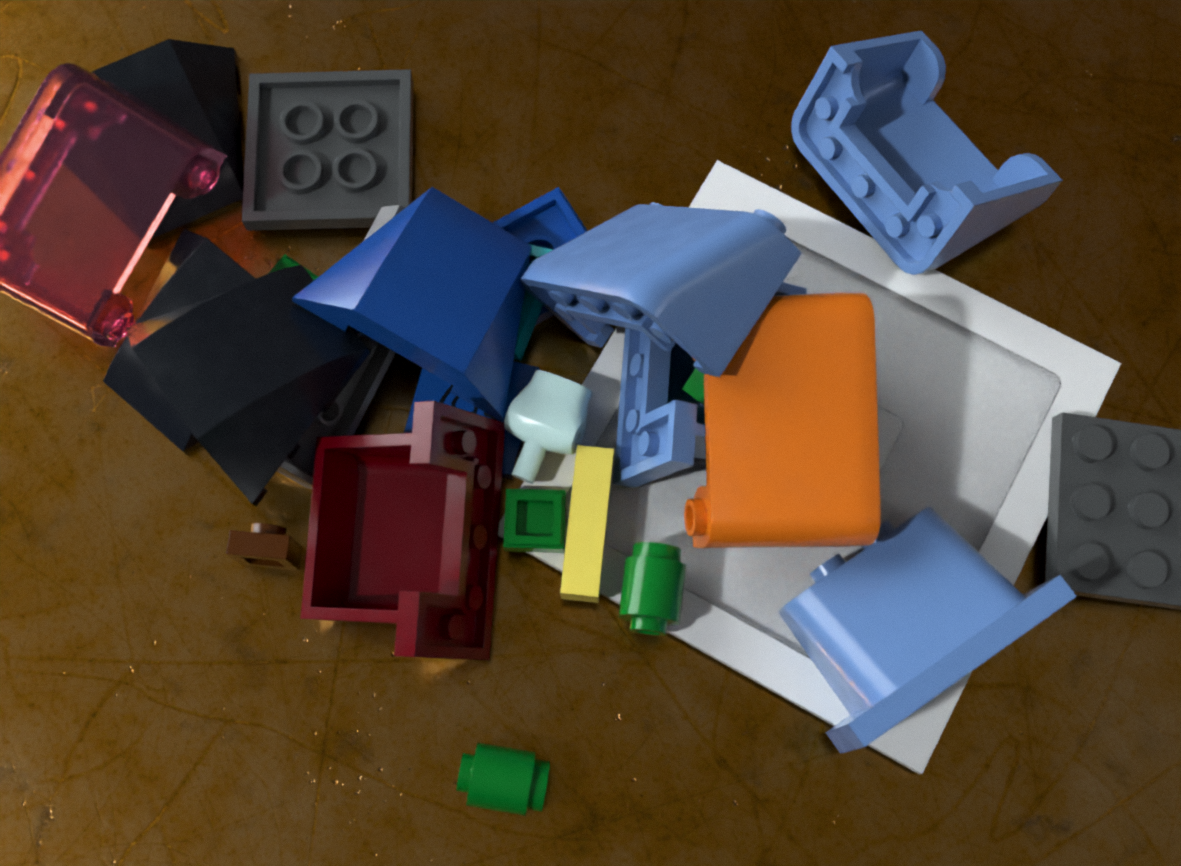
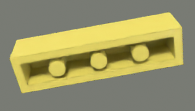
[560,445,614,603]

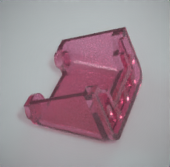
[0,63,227,347]

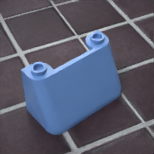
[791,31,1063,275]
[520,202,802,377]

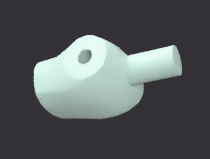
[504,370,592,484]

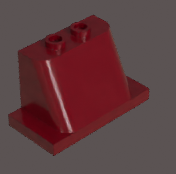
[300,401,505,660]

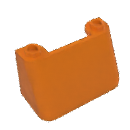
[684,292,881,548]

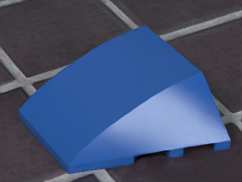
[292,187,532,421]

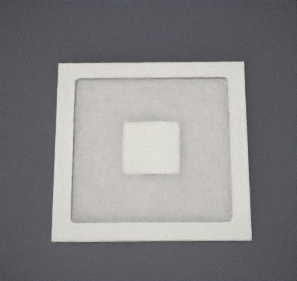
[498,160,1121,775]

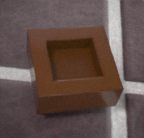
[226,523,303,570]

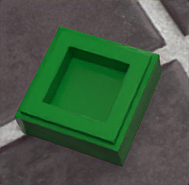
[503,489,566,553]

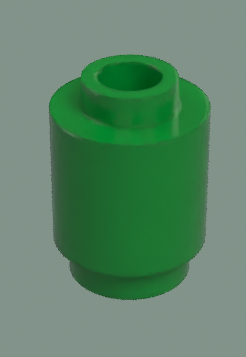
[619,542,686,636]
[456,742,550,816]

